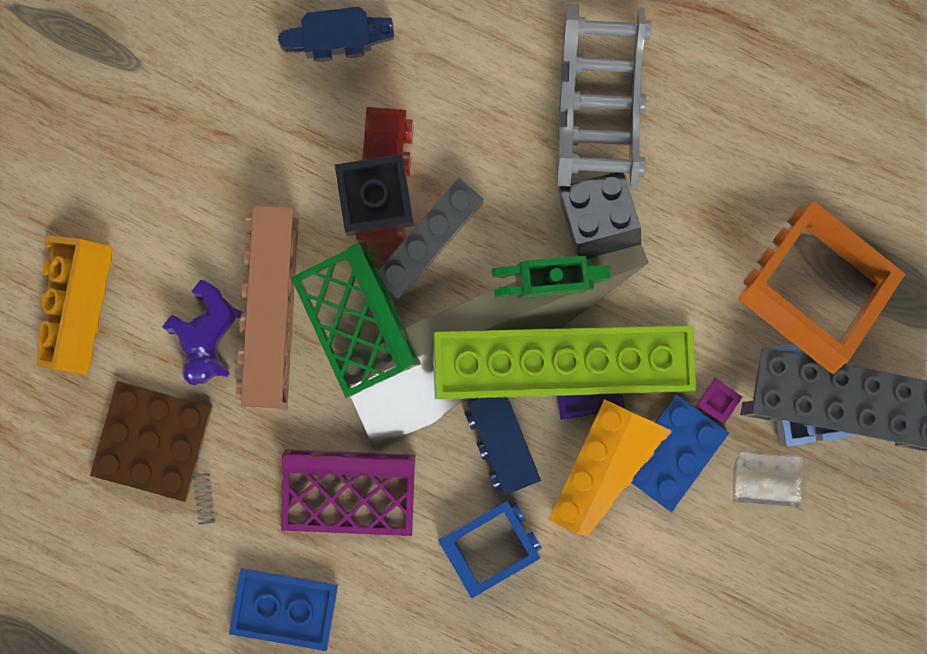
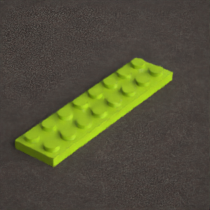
[432,325,696,400]

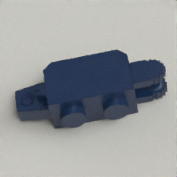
[277,6,394,62]

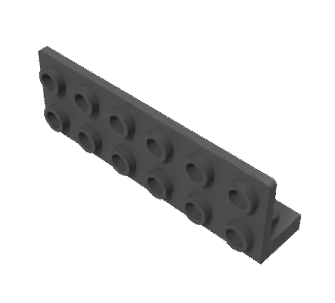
[740,348,927,452]

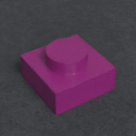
[696,378,743,424]

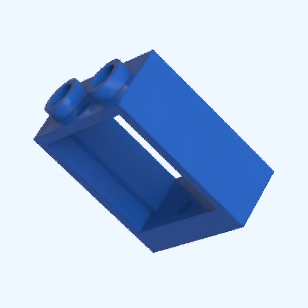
[438,500,542,599]

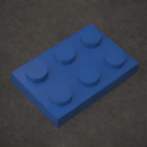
[631,394,729,512]
[229,568,339,651]

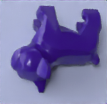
[162,280,243,386]

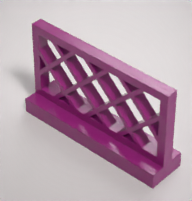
[281,449,416,536]

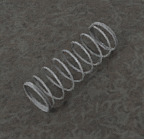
[192,474,215,525]

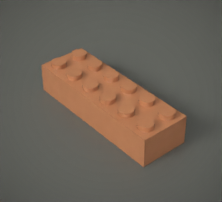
[236,206,299,409]

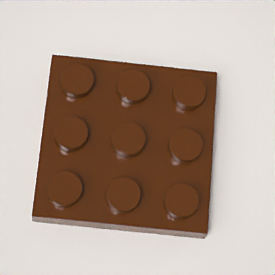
[90,381,213,502]

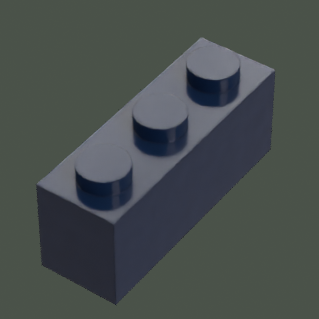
[464,397,541,496]

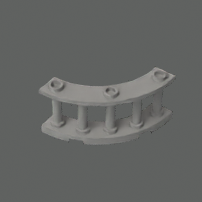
[557,4,651,190]

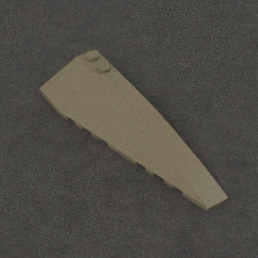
[338,245,649,448]

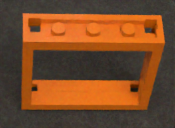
[738,200,906,374]

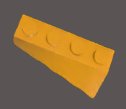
[36,235,113,376]
[549,399,672,536]

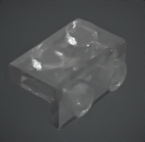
[733,450,804,507]

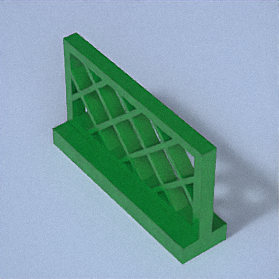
[291,242,421,398]

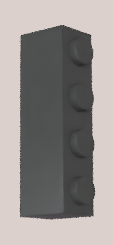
[378,178,484,301]

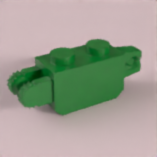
[492,256,611,299]

